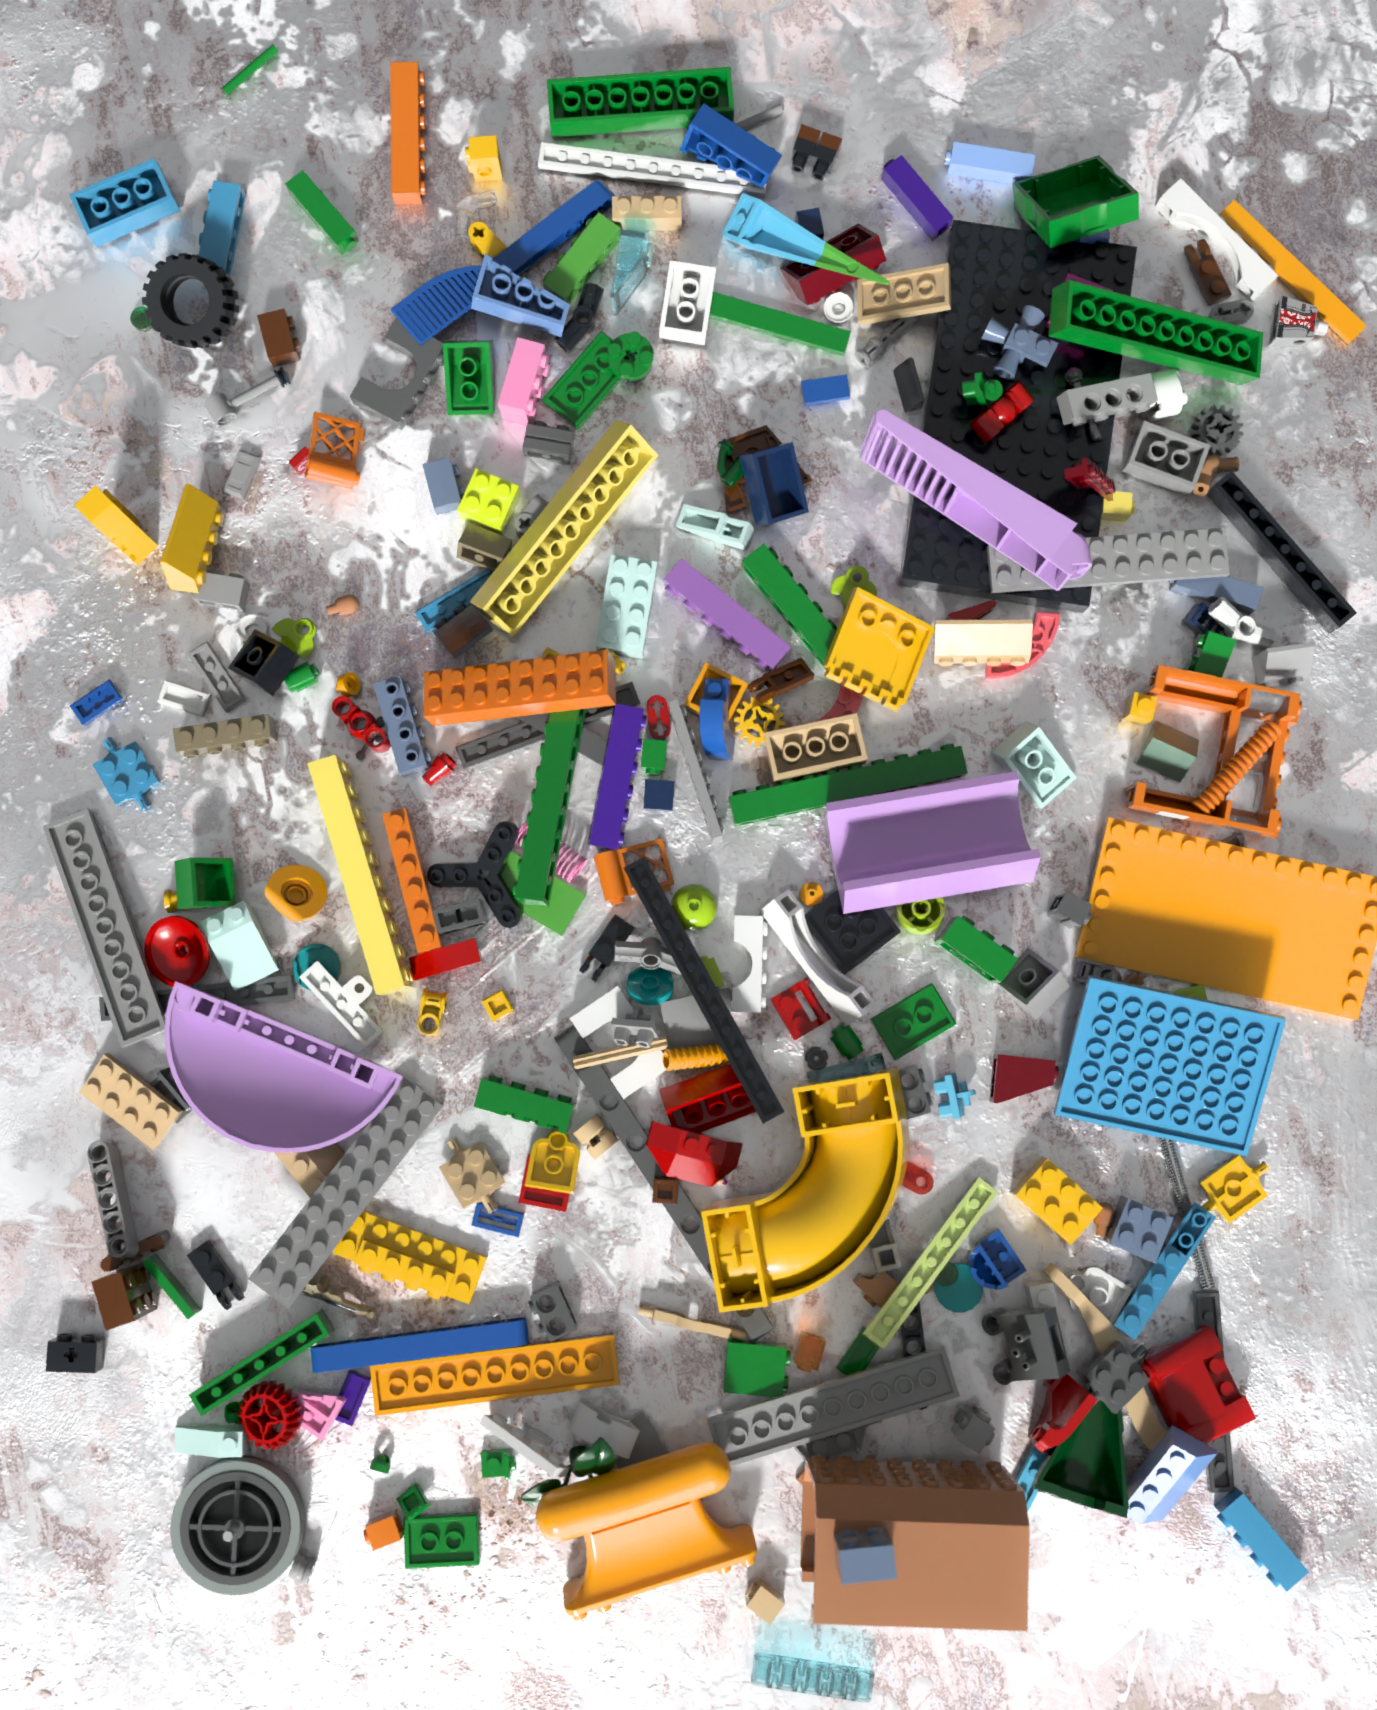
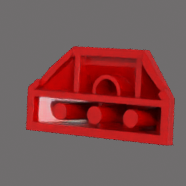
[646,1121,743,1187]

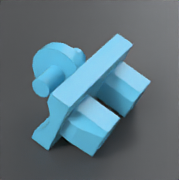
[933,1072,976,1119]

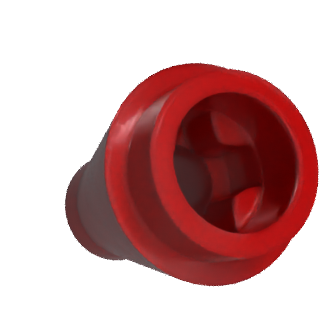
[422,752,457,786]

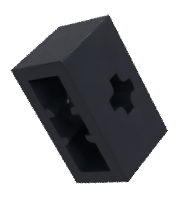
[46,1333,105,1373]

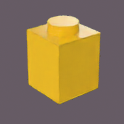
[1122,692,1158,725]

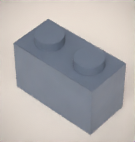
[422,457,464,515]

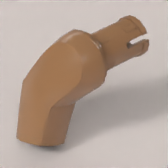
[1193,454,1240,497]

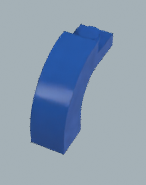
[699,678,735,761]

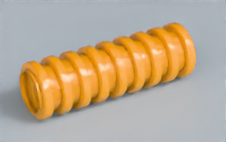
[662,1044,729,1071]

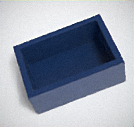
[739,442,809,525]

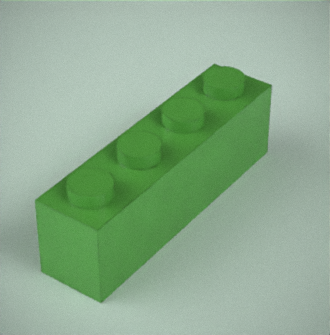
[543,212,621,304]

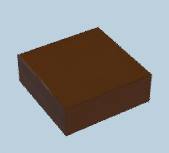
[652,1177,678,1204]

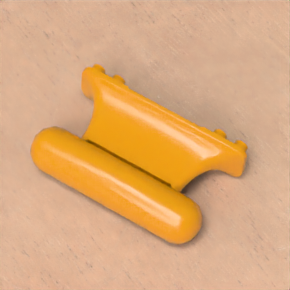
[535,1442,758,1621]

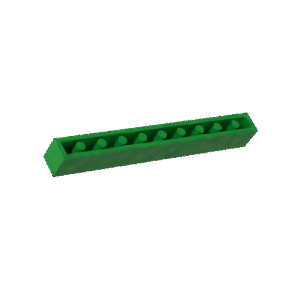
[513,709,586,907]
[728,744,968,827]

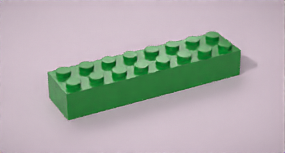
[547,67,734,137]

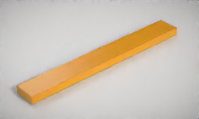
[1219,199,1367,344]

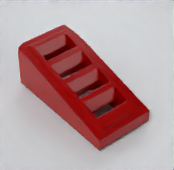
[945,600,997,620]

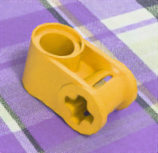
[468,222,507,259]
[418,988,449,1036]

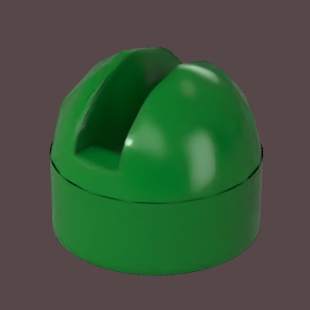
[224,1402,242,1424]
[369,1453,391,1474]

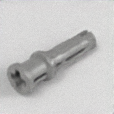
[855,316,917,368]

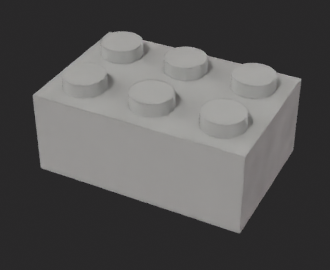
[1122,421,1211,496]

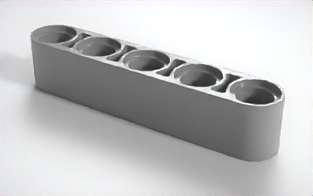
[87,1141,139,1259]

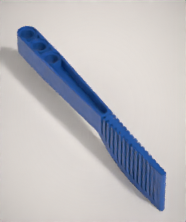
[391,179,615,345]

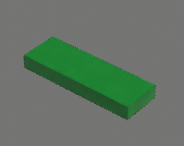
[143,1254,202,1319]

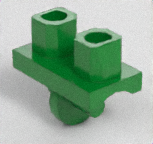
[962,372,1003,411]

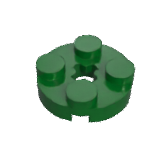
[608,332,654,381]

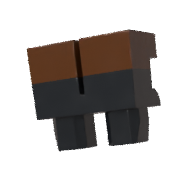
[792,124,842,181]

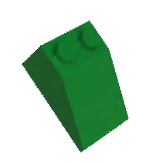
[443,340,495,415]

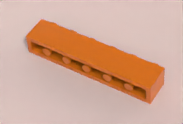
[390,62,426,205]
[382,808,445,954]

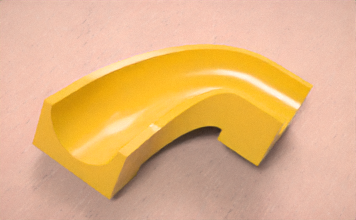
[701,1067,909,1313]

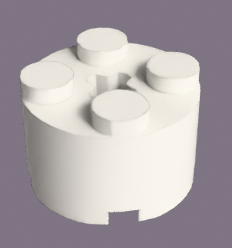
[1140,369,1187,422]

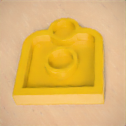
[525,1130,580,1194]

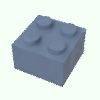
[1103,1196,1173,1263]
[834,1526,897,1585]

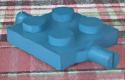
[92,737,160,811]

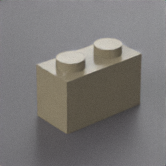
[456,523,513,572]

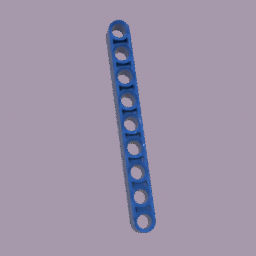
[310,1317,529,1373]

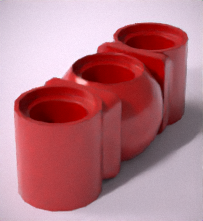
[970,381,1034,443]
[332,696,391,753]

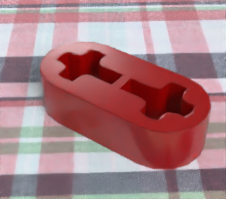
[646,695,671,740]

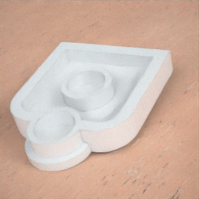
[1066,1266,1133,1324]

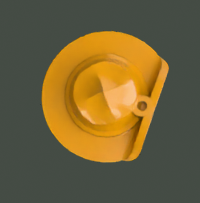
[265,865,327,922]

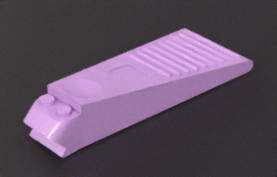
[860,409,1092,591]

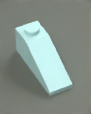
[175,1425,250,1458]

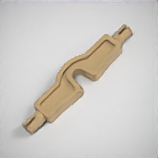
[638,1304,747,1342]

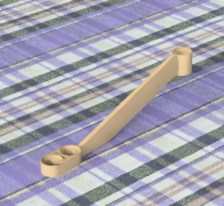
[1043,1263,1167,1452]

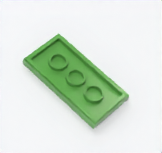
[486,851,586,936]

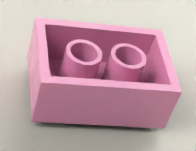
[498,337,551,426]

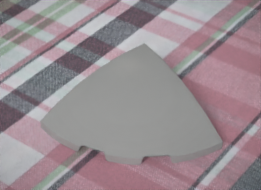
[660,987,731,1074]

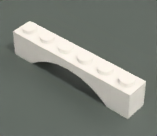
[1155,178,1278,303]
[760,889,876,1026]

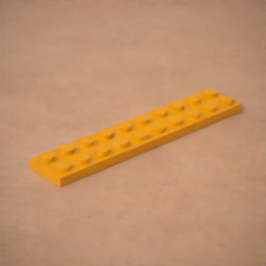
[370,1333,620,1416]

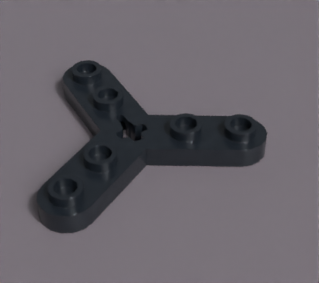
[427,821,523,928]

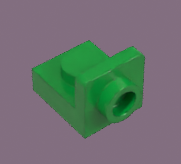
[481,1448,516,1479]

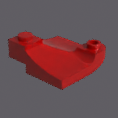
[1028,1374,1097,1454]

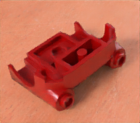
[1142,1325,1256,1444]

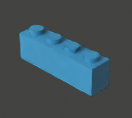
[196,180,246,278]
[1214,1487,1309,1592]

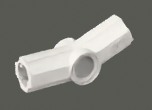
[1208,597,1277,649]

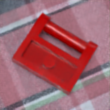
[770,978,832,1041]

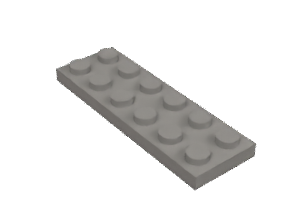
[668,699,725,844]

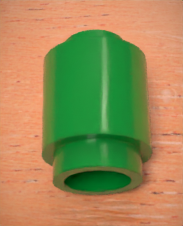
[284,661,321,693]
[830,1023,864,1061]

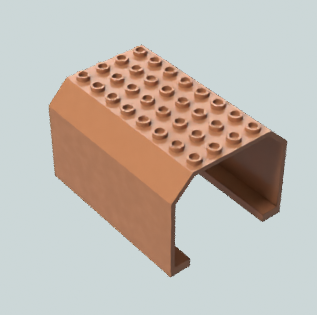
[800,1455,1030,1631]

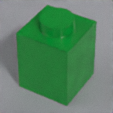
[641,739,667,776]

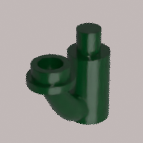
[717,439,749,489]

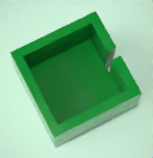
[175,857,236,909]

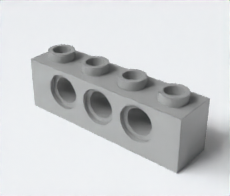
[1057,373,1158,426]

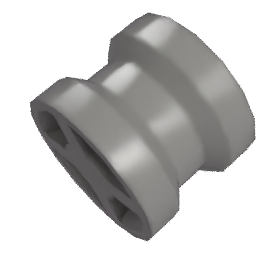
[288,1553,317,1585]

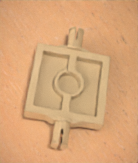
[439,1138,506,1214]

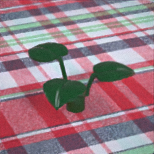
[520,1437,616,1508]

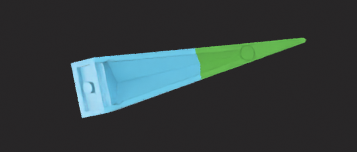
[721,193,890,285]

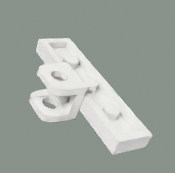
[299,961,383,1048]
[479,1413,569,1477]

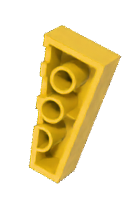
[74,485,158,565]

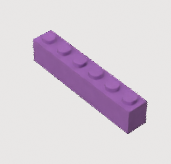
[663,558,791,671]

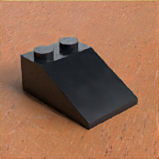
[432,603,494,659]

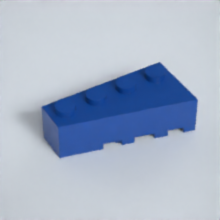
[679,103,782,188]

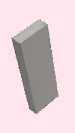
[187,641,247,713]

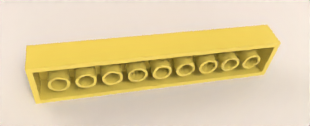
[470,420,658,637]
[307,755,414,996]

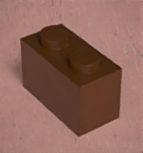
[257,308,302,367]

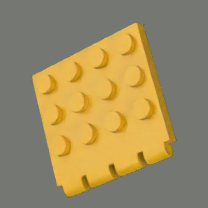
[823,587,935,712]

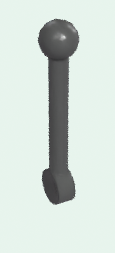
[356,716,385,760]

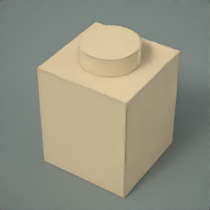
[745,1578,785,1625]

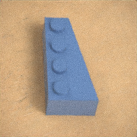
[471,254,570,337]

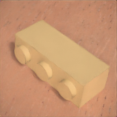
[612,196,682,231]

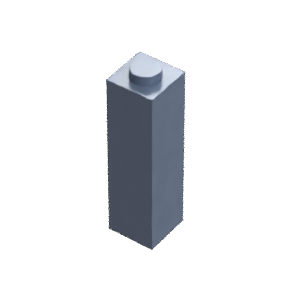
[1168,576,1264,615]

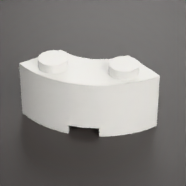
[568,1401,640,1459]

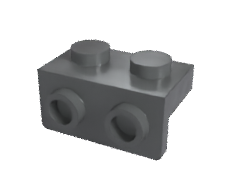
[150,1067,194,1123]

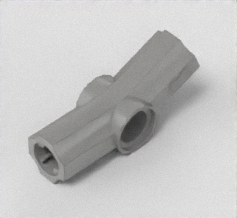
[614,937,681,975]

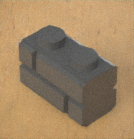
[522,421,575,463]
[1047,892,1093,928]

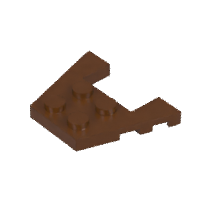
[725,425,812,515]

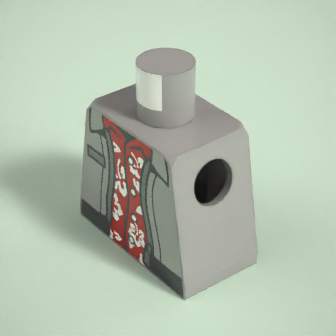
[1269,296,1328,347]

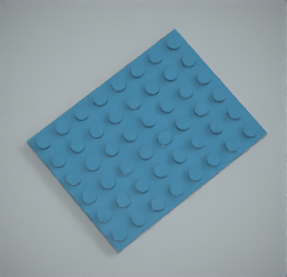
[1054,975,1286,1156]

